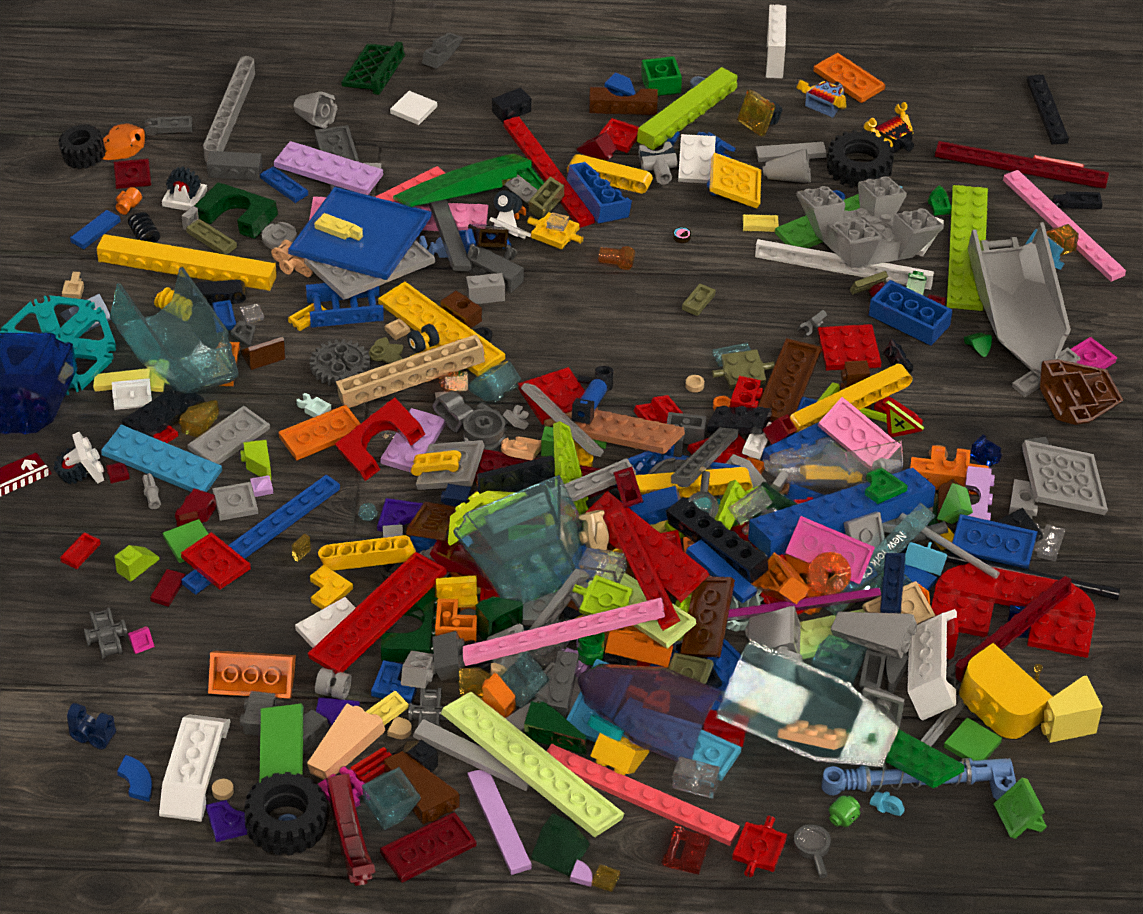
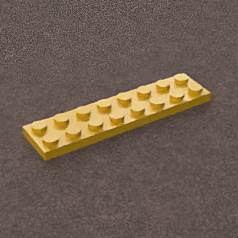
[378,282,505,377]

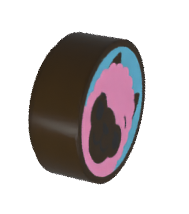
[673,227,691,243]

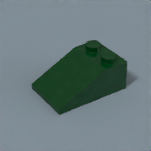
[524,701,587,755]

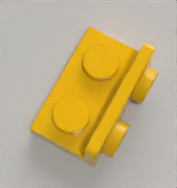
[436,576,478,608]

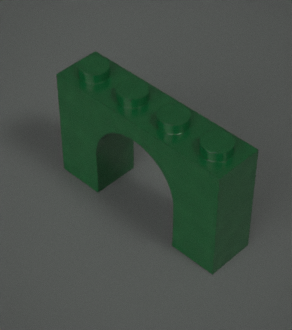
[194,182,278,239]
[381,588,439,662]

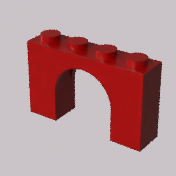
[335,398,426,481]

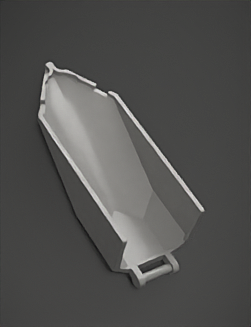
[968,222,1071,379]

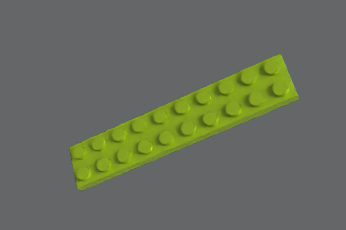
[946,185,988,311]

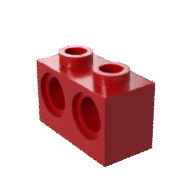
[730,376,763,408]

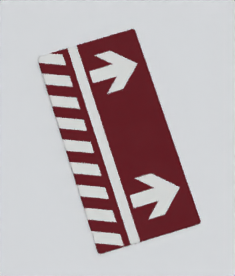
[0,452,52,496]

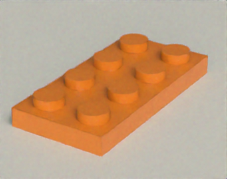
[814,53,885,103]
[278,405,361,461]

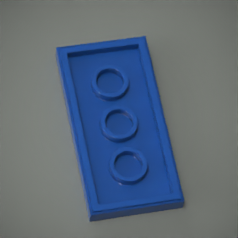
[952,514,1037,569]

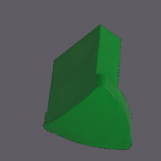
[927,186,952,216]
[964,332,992,357]

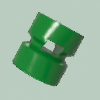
[578,632,605,665]

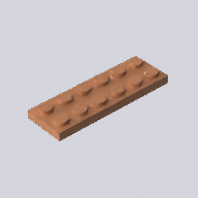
[575,409,685,454]

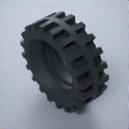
[827,130,894,188]

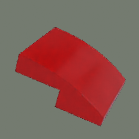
[633,395,683,424]

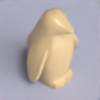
[578,510,613,562]

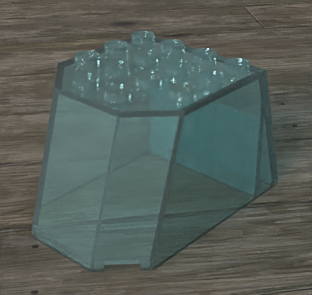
[453,475,582,603]

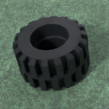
[58,124,106,169]

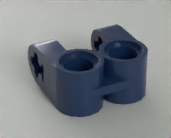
[67,703,116,749]

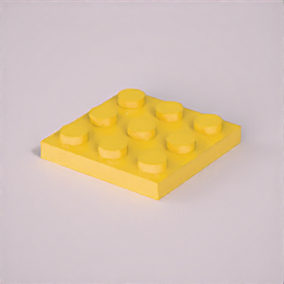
[709,152,761,208]

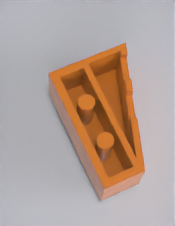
[604,625,673,667]

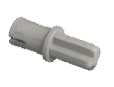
[142,473,161,509]

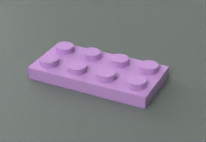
[381,408,446,473]

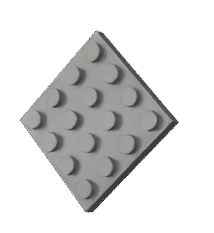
[1022,440,1108,515]

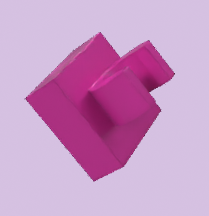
[128,626,154,654]

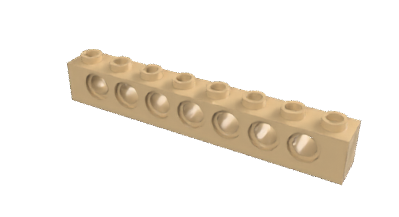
[336,334,485,408]

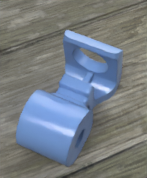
[419,236,448,258]

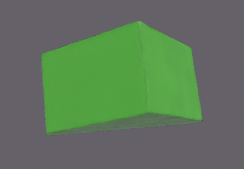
[937,483,973,524]

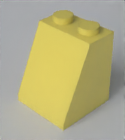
[1041,676,1102,743]

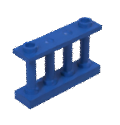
[306,283,384,328]

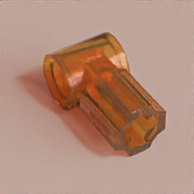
[599,246,636,270]

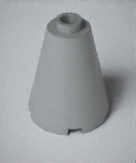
[763,149,811,183]

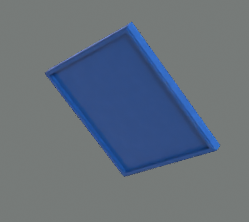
[288,187,432,280]

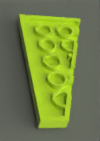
[553,421,588,528]

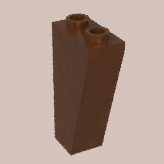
[384,751,460,825]

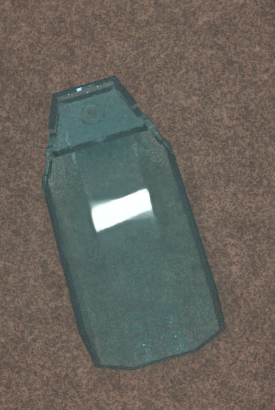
[110,267,239,394]
[715,640,899,767]

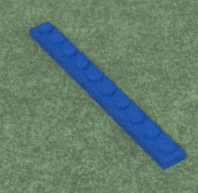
[182,475,340,595]

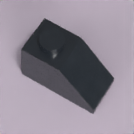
[393,740,438,772]

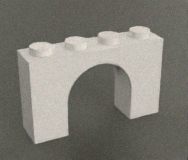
[766,5,786,78]

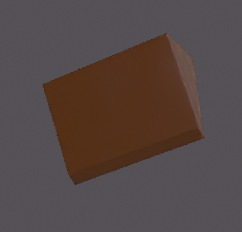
[240,337,285,370]

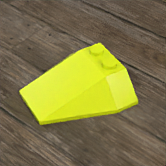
[448,491,528,546]

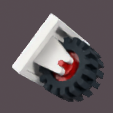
[162,167,207,211]
[54,432,104,484]

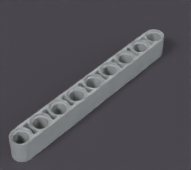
[203,56,255,162]

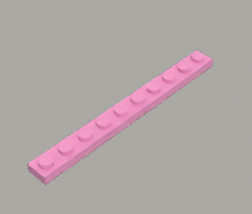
[1003,170,1126,282]
[463,598,665,666]

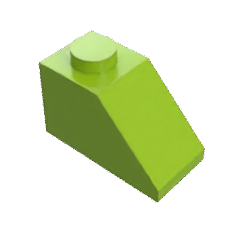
[240,440,271,480]
[115,545,160,582]

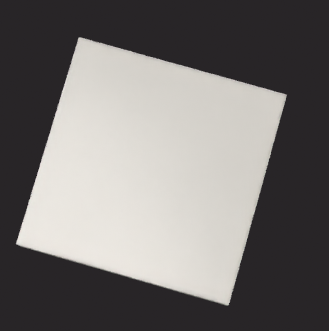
[390,91,437,125]

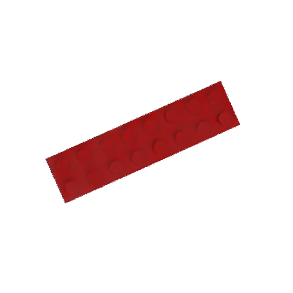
[581,491,710,603]
[308,552,447,674]

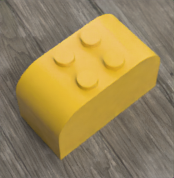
[959,643,1053,739]

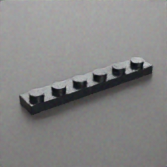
[1027,75,1069,145]

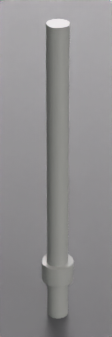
[899,513,1000,579]

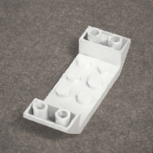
[908,609,957,721]
[159,714,231,822]

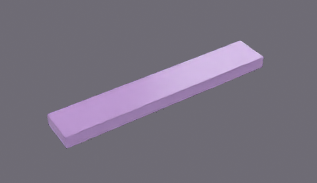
[468,769,531,875]

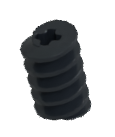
[127,212,160,243]

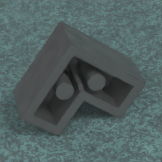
[666,412,706,457]

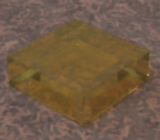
[292,534,311,561]
[592,864,620,892]

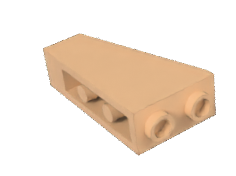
[307,704,385,780]

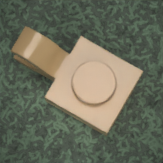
[62,272,84,299]

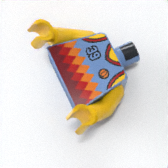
[796,80,846,117]

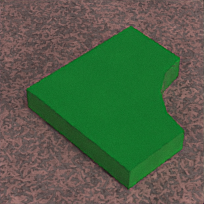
[865,467,908,504]

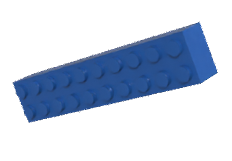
[748,468,936,559]

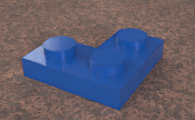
[371,660,417,704]

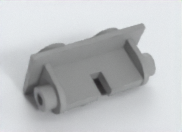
[504,174,538,204]

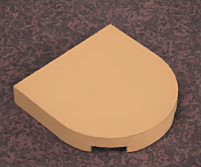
[501,437,541,460]

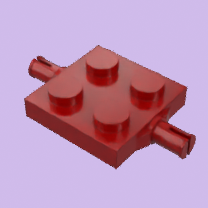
[732,815,787,877]

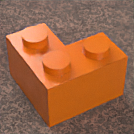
[435,599,477,642]

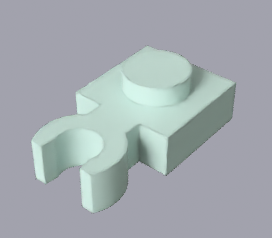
[296,393,331,417]

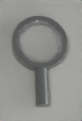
[688,471,719,518]
[793,824,831,878]

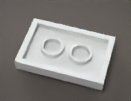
[678,134,716,183]

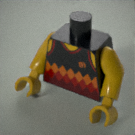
[864,102,914,153]

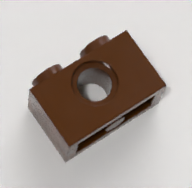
[440,291,482,329]

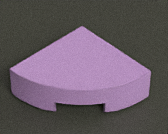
[570,860,592,887]

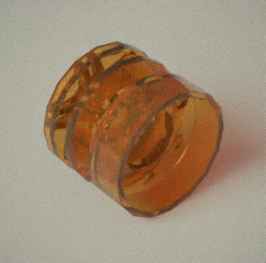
[806,552,851,596]

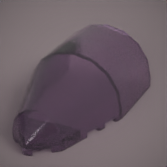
[578,663,725,767]

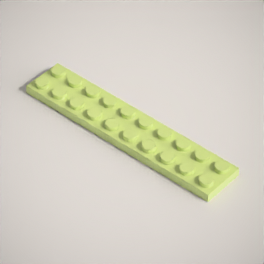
[441,692,624,837]

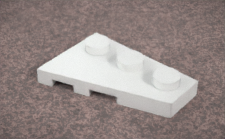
[295,597,355,648]

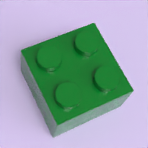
[641,56,682,95]

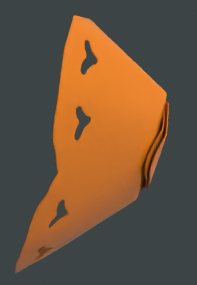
[101,123,145,160]

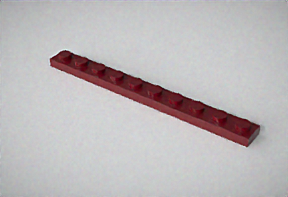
[935,141,1109,189]

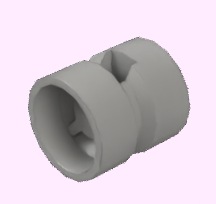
[315,668,351,700]

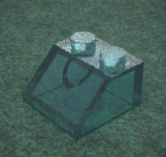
[465,360,521,402]
[362,767,421,830]

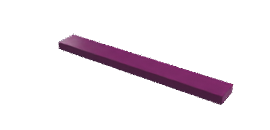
[727,588,881,621]

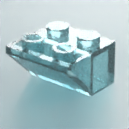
[811,635,868,685]

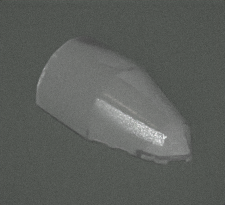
[764,437,903,490]

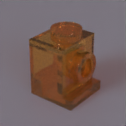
[439,371,468,392]

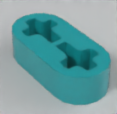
[587,714,624,741]

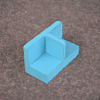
[905,542,947,576]

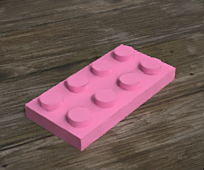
[817,397,901,471]

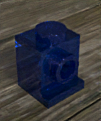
[970,435,1002,468]

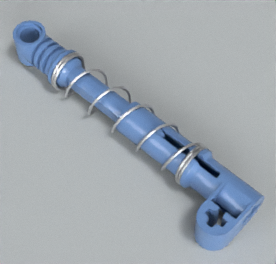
[821,758,1016,800]

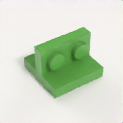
[994,778,1047,839]

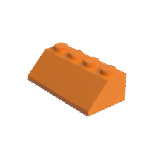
[208,650,296,698]

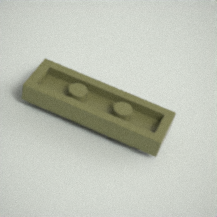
[186,219,237,255]

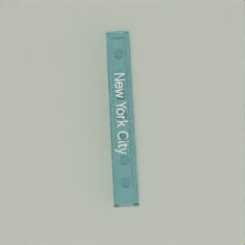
[825,503,936,616]

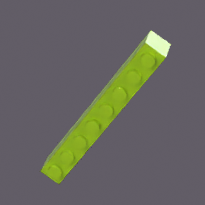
[637,67,738,150]

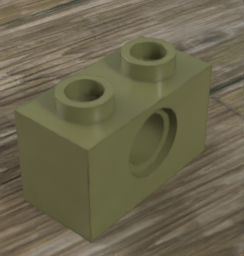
[529,177,564,219]

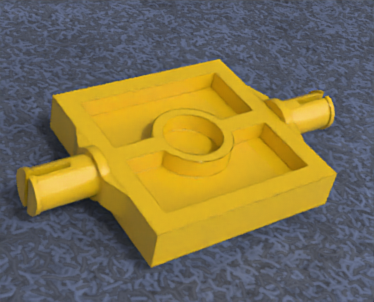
[527,212,583,249]

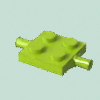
[572,575,633,616]

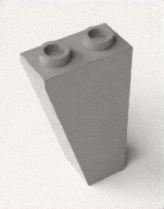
[831,612,918,659]

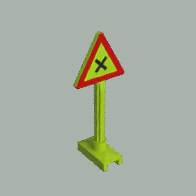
[817,382,924,438]

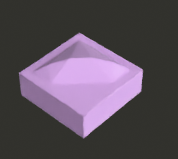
[250,476,273,497]

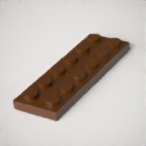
[758,338,822,422]

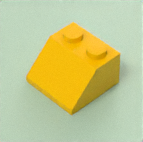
[590,733,650,776]

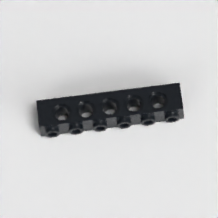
[666,497,769,584]

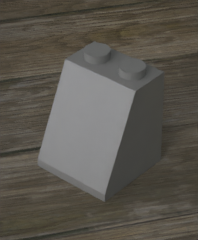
[745,606,801,663]

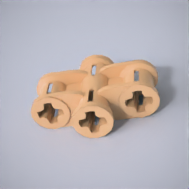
[271,239,313,277]

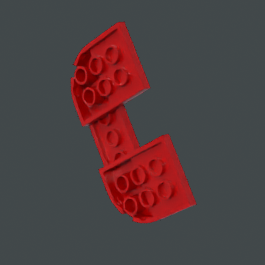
[931,563,1096,658]

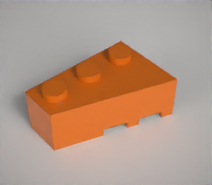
[752,552,809,604]

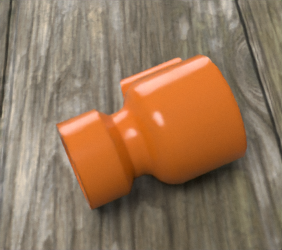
[115,187,142,215]

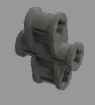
[84,607,128,659]
[408,687,451,727]

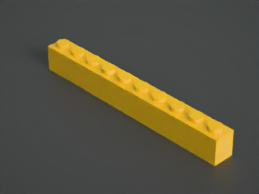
[97,234,277,291]

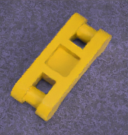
[411,450,462,476]

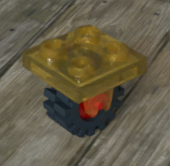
[737,89,783,136]

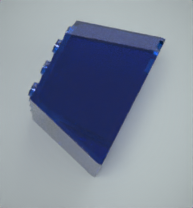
[0,333,78,434]

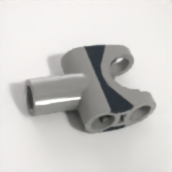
[639,142,677,185]

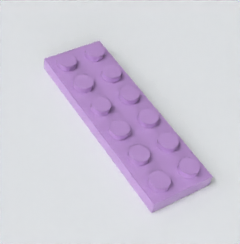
[274,141,383,195]

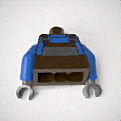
[465,224,517,260]

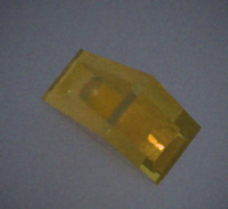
[1046,224,1079,256]
[179,400,219,438]
[459,668,492,699]

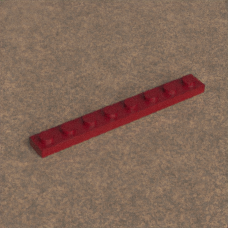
[955,576,1071,683]

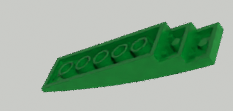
[393,153,532,207]

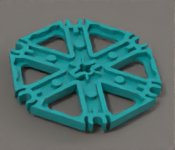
[0,295,116,396]

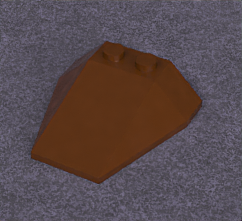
[1040,359,1123,425]

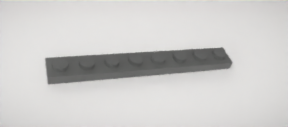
[671,427,738,487]

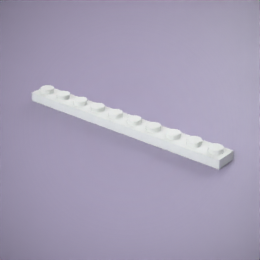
[755,239,934,290]

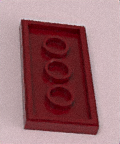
[380,812,477,883]

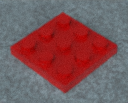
[817,324,881,371]
[518,367,585,425]

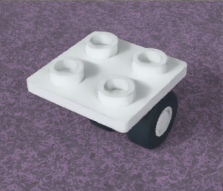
[489,190,531,239]

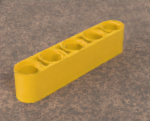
[567,154,653,193]
[318,535,416,571]

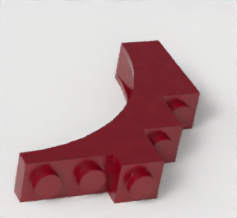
[326,774,375,886]

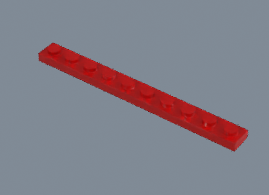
[503,116,595,228]

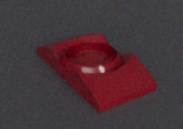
[429,537,512,590]

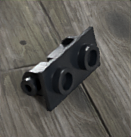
[884,339,914,373]

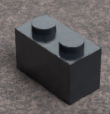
[492,87,532,123]

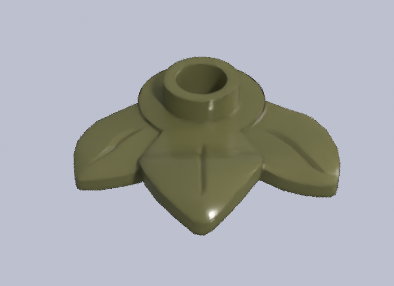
[369,337,403,363]

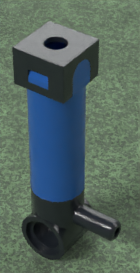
[572,366,614,424]

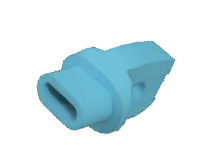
[870,791,905,816]

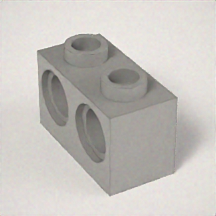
[401,651,436,689]

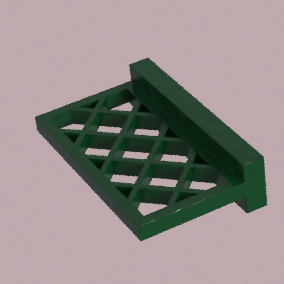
[341,41,405,95]

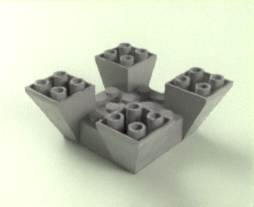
[797,176,944,268]

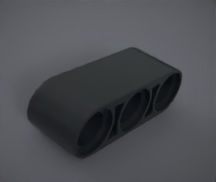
[192,280,246,306]

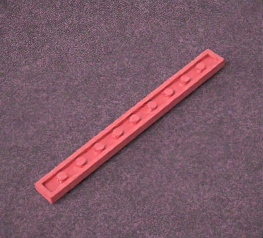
[547,744,740,846]

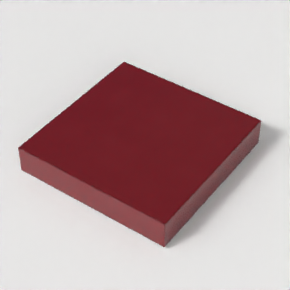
[114,159,151,189]

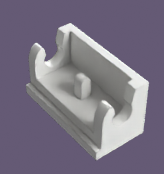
[112,378,152,410]

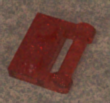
[662,826,710,875]

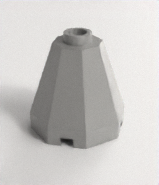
[294,91,337,129]

